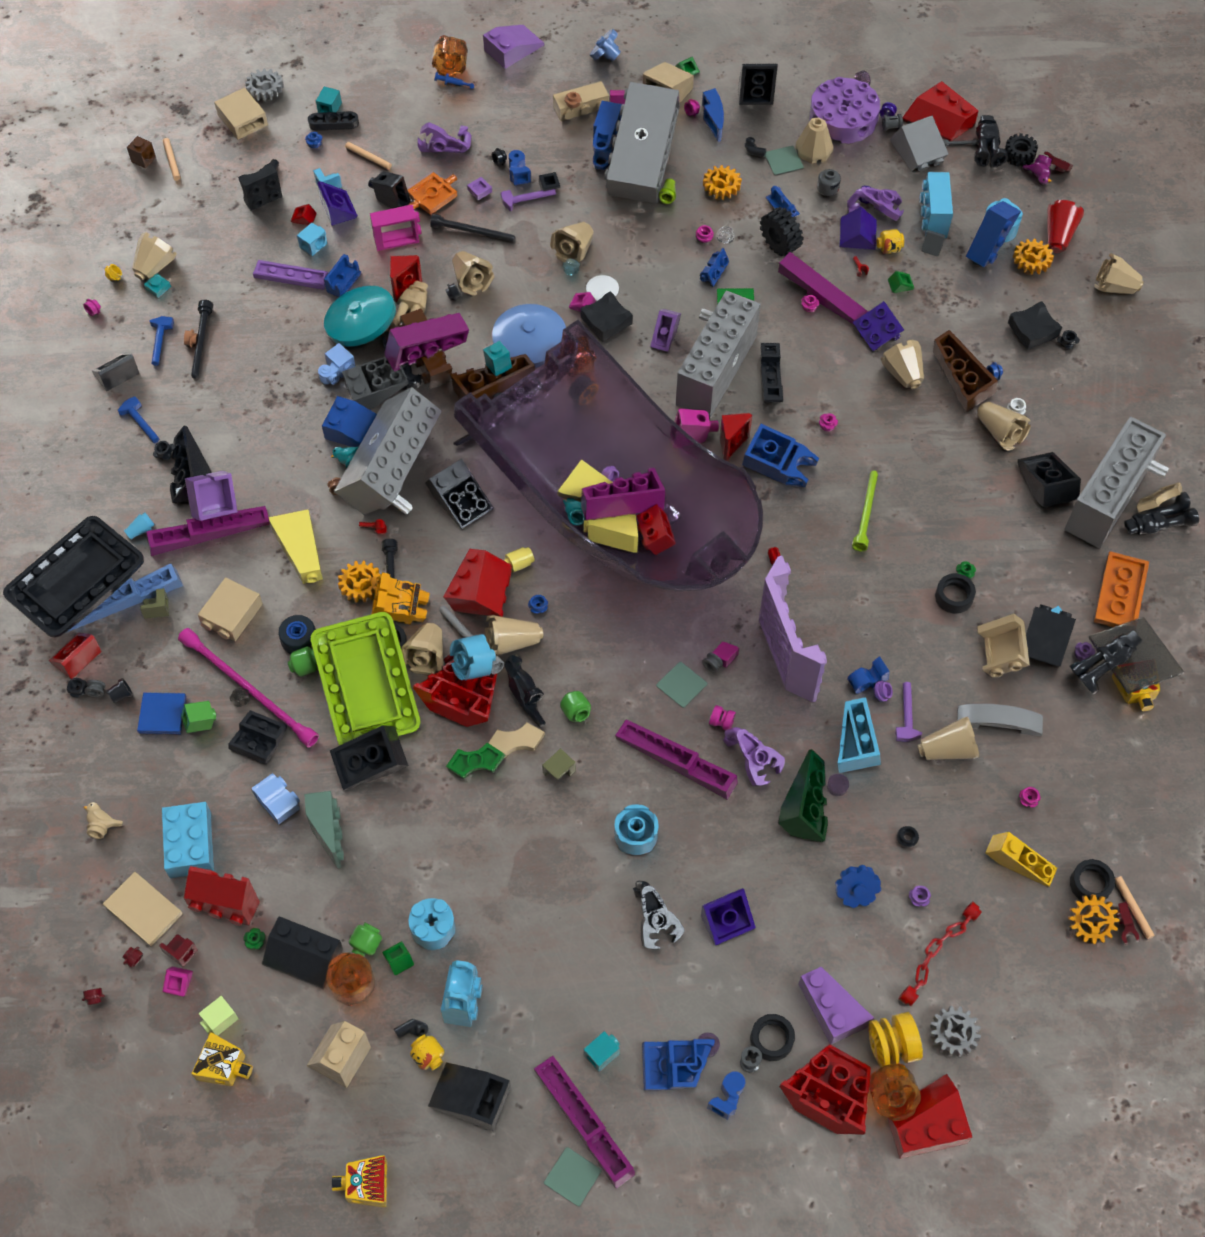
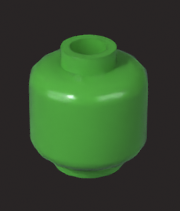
[288,646,318,677]
[560,691,591,722]
[349,922,382,958]

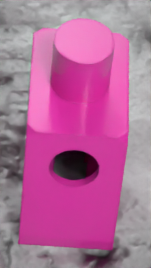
[671,409,719,446]

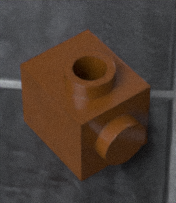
[127,136,156,169]

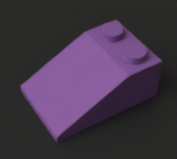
[483,24,544,69]

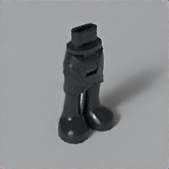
[974,115,1008,167]
[1124,492,1199,535]
[1069,629,1143,695]

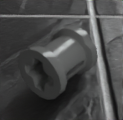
[882,114,903,131]
[740,1046,762,1073]

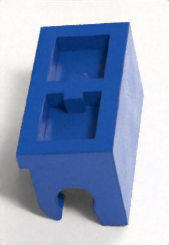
[324,254,362,297]

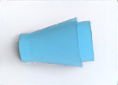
[124,513,155,540]

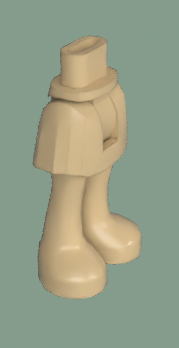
[386,281,428,333]

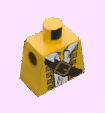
[191,1032,253,1086]

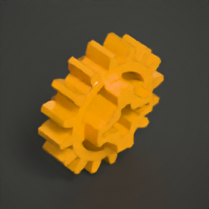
[703,165,742,200]
[1013,239,1054,275]
[338,560,381,603]
[1068,894,1119,944]

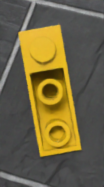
[985,832,1057,887]

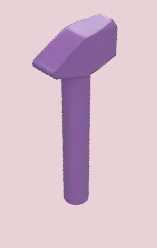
[501,189,556,211]
[895,682,922,742]

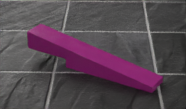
[778,252,868,325]
[146,506,270,556]
[615,719,738,800]
[534,1056,635,1189]

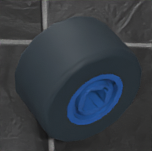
[278,615,316,654]

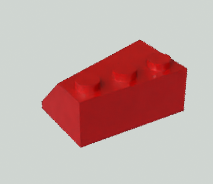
[902,81,979,141]
[443,548,512,617]
[184,866,260,926]
[886,1074,973,1159]

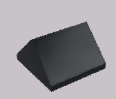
[92,353,140,392]

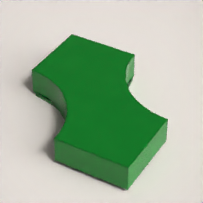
[446,743,506,779]

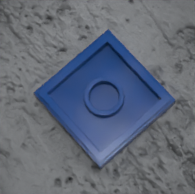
[137,693,186,734]

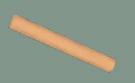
[163,138,181,181]
[345,142,392,170]
[1115,876,1155,940]

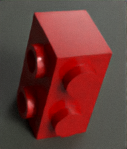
[637,504,676,555]

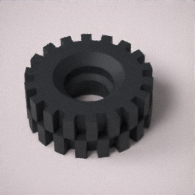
[760,207,804,257]

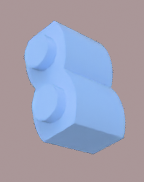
[251,773,300,825]

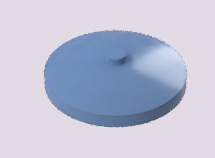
[492,304,567,368]

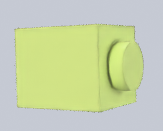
[199,996,238,1036]

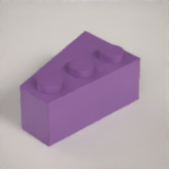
[798,967,874,1045]

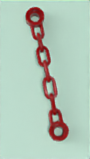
[898,901,982,1006]

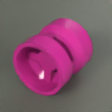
[709,705,736,730]

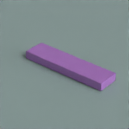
[253,260,329,290]

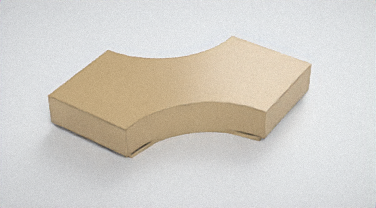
[1137,482,1183,512]
[489,722,545,758]

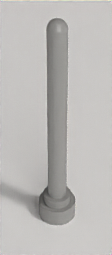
[439,606,504,674]

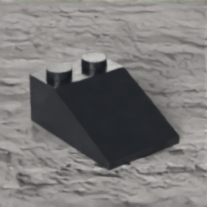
[738,64,778,105]
[1017,452,1081,507]
[329,725,409,790]

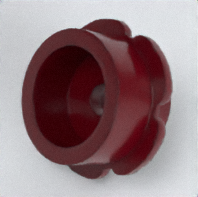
[122,947,143,968]
[82,988,105,1005]

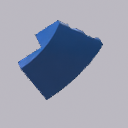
[642,1039,715,1091]

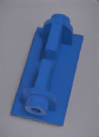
[765,186,800,217]
[700,248,729,287]

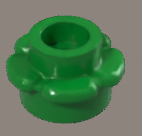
[956,561,976,579]
[243,928,266,950]

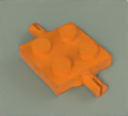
[408,172,457,215]

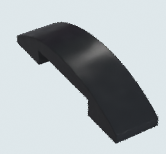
[761,343,784,402]

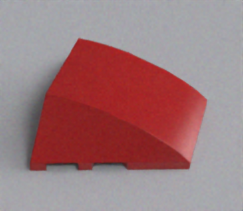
[413,659,498,727]
[779,1044,871,1135]

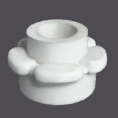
[1007,398,1026,415]

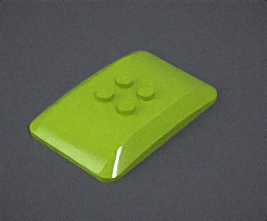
[311,612,420,746]

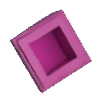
[610,90,626,105]
[569,292,596,312]
[712,641,739,668]
[162,966,193,997]

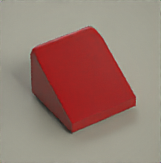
[291,204,317,225]

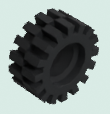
[1005,133,1038,167]

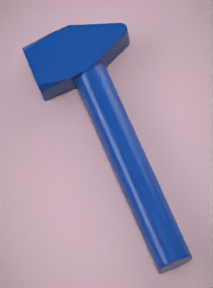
[150,316,174,366]
[118,396,160,443]

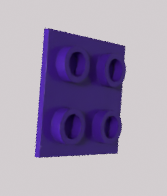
[853,301,904,351]

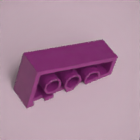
[385,313,469,372]
[581,468,665,520]

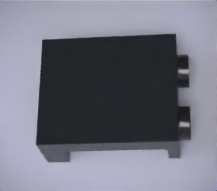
[1026,604,1076,667]

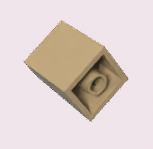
[643,62,694,103]
[307,1021,371,1088]

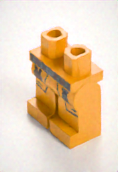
[371,572,430,625]

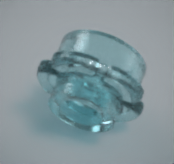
[562,259,580,275]

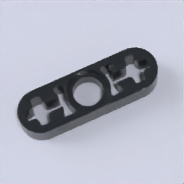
[308,111,359,131]

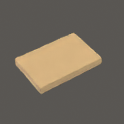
[103,872,183,947]

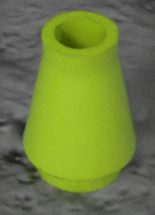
[659,178,676,204]

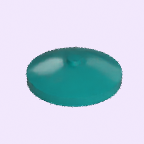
[324,286,396,346]

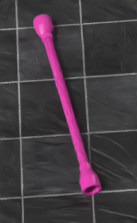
[178,628,319,748]

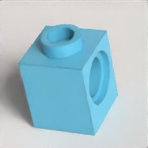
[297,223,327,256]

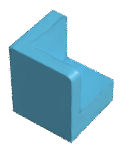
[313,168,342,188]

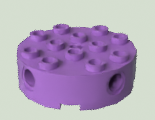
[809,77,880,144]

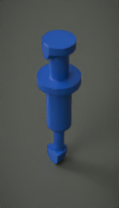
[434,72,474,89]

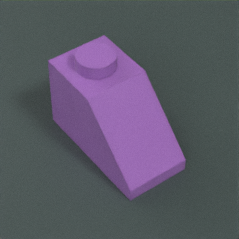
[650,309,681,352]

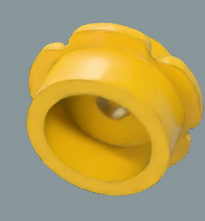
[105,264,122,281]

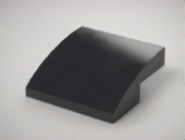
[228,710,287,765]

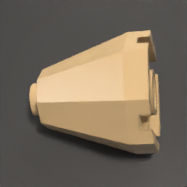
[795,117,833,164]
[550,222,594,265]
[132,232,177,280]
[452,251,494,296]
[1094,253,1144,294]
[880,340,924,389]
[401,623,444,675]

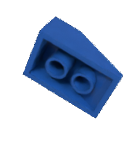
[322,396,377,447]

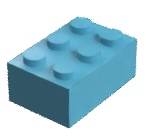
[919,172,953,238]
[162,802,214,878]

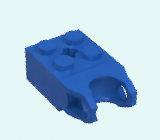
[593,101,622,170]
[742,424,819,487]

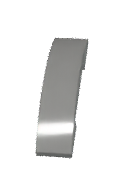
[957,704,1043,736]

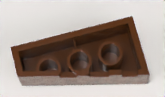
[398,308,453,389]
[933,330,998,413]
[450,354,537,413]

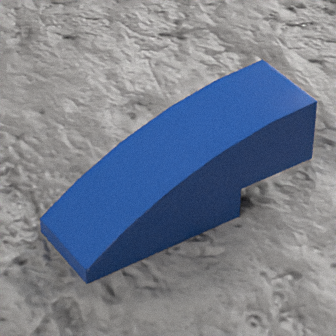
[702,88,724,142]

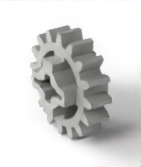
[245,68,284,101]
[930,1006,981,1058]

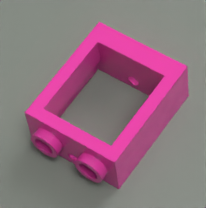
[370,204,422,251]

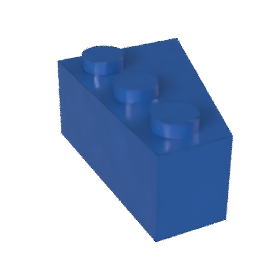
[966,201,1021,267]

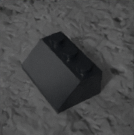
[262,916,343,989]

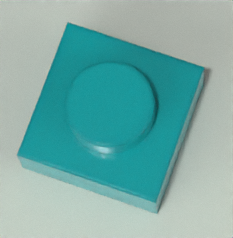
[144,274,171,298]

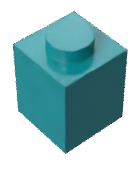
[316,86,342,113]
[483,341,512,376]
[584,1031,620,1072]

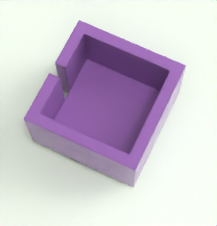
[185,471,238,521]

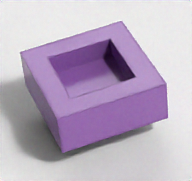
[467,177,492,200]

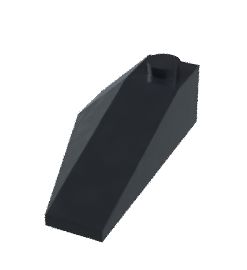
[170,425,212,504]

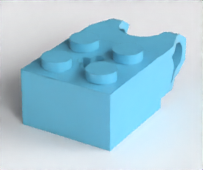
[441,960,483,1027]

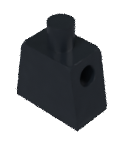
[368,171,411,209]

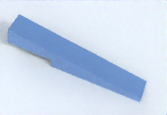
[65,563,183,633]

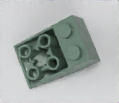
[304,791,344,869]

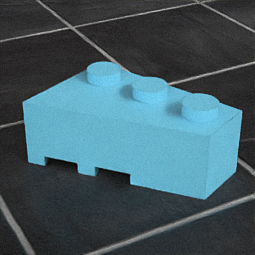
[838,697,881,773]

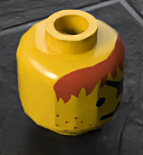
[876,229,904,254]
[410,1034,445,1071]

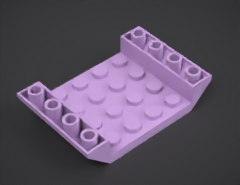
[759,556,827,702]

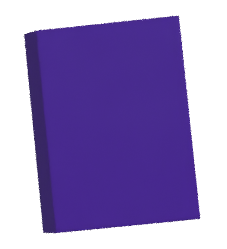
[317,181,358,226]
[840,207,877,250]
[701,888,756,945]

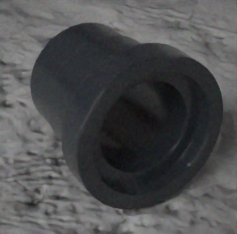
[107,678,133,703]

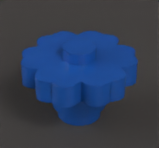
[835,865,881,908]

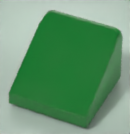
[675,56,700,75]
[888,271,914,293]
[382,941,414,975]

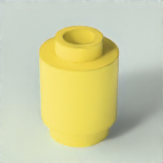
[504,547,535,573]

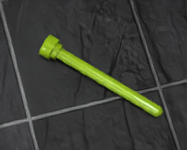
[852,470,878,552]

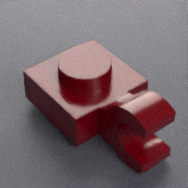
[1044,152,1073,173]
[1116,902,1140,945]

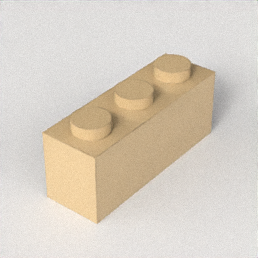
[553,81,609,122]

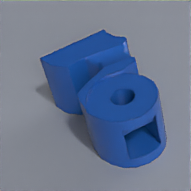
[509,150,531,185]
[847,656,890,694]
[707,1071,745,1120]

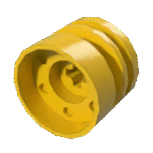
[868,1012,923,1069]

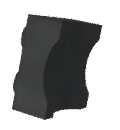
[238,163,283,211]
[581,291,633,342]
[1008,301,1062,350]

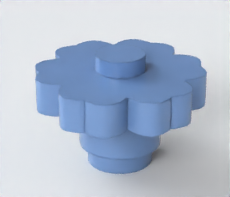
[590,29,621,61]

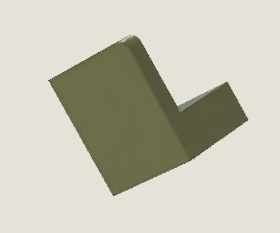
[140,588,169,619]
[542,748,576,780]

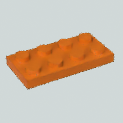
[1093,551,1149,632]

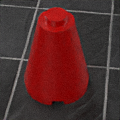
[1047,200,1084,253]

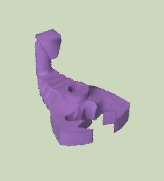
[418,122,472,153]
[847,187,904,221]
[723,727,785,786]

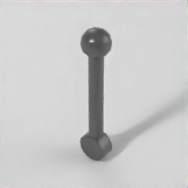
[943,139,978,147]

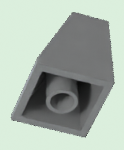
[890,116,948,171]

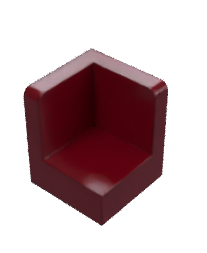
[159,934,198,967]

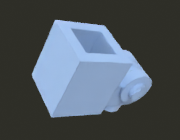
[318,343,356,385]

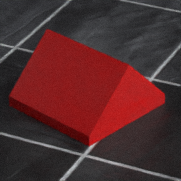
[390,255,423,303]
[720,413,752,462]
[49,632,102,679]

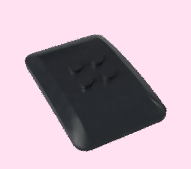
[3,516,144,638]

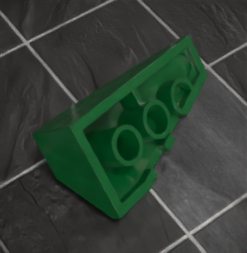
[778,749,828,842]

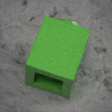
[181,701,216,733]

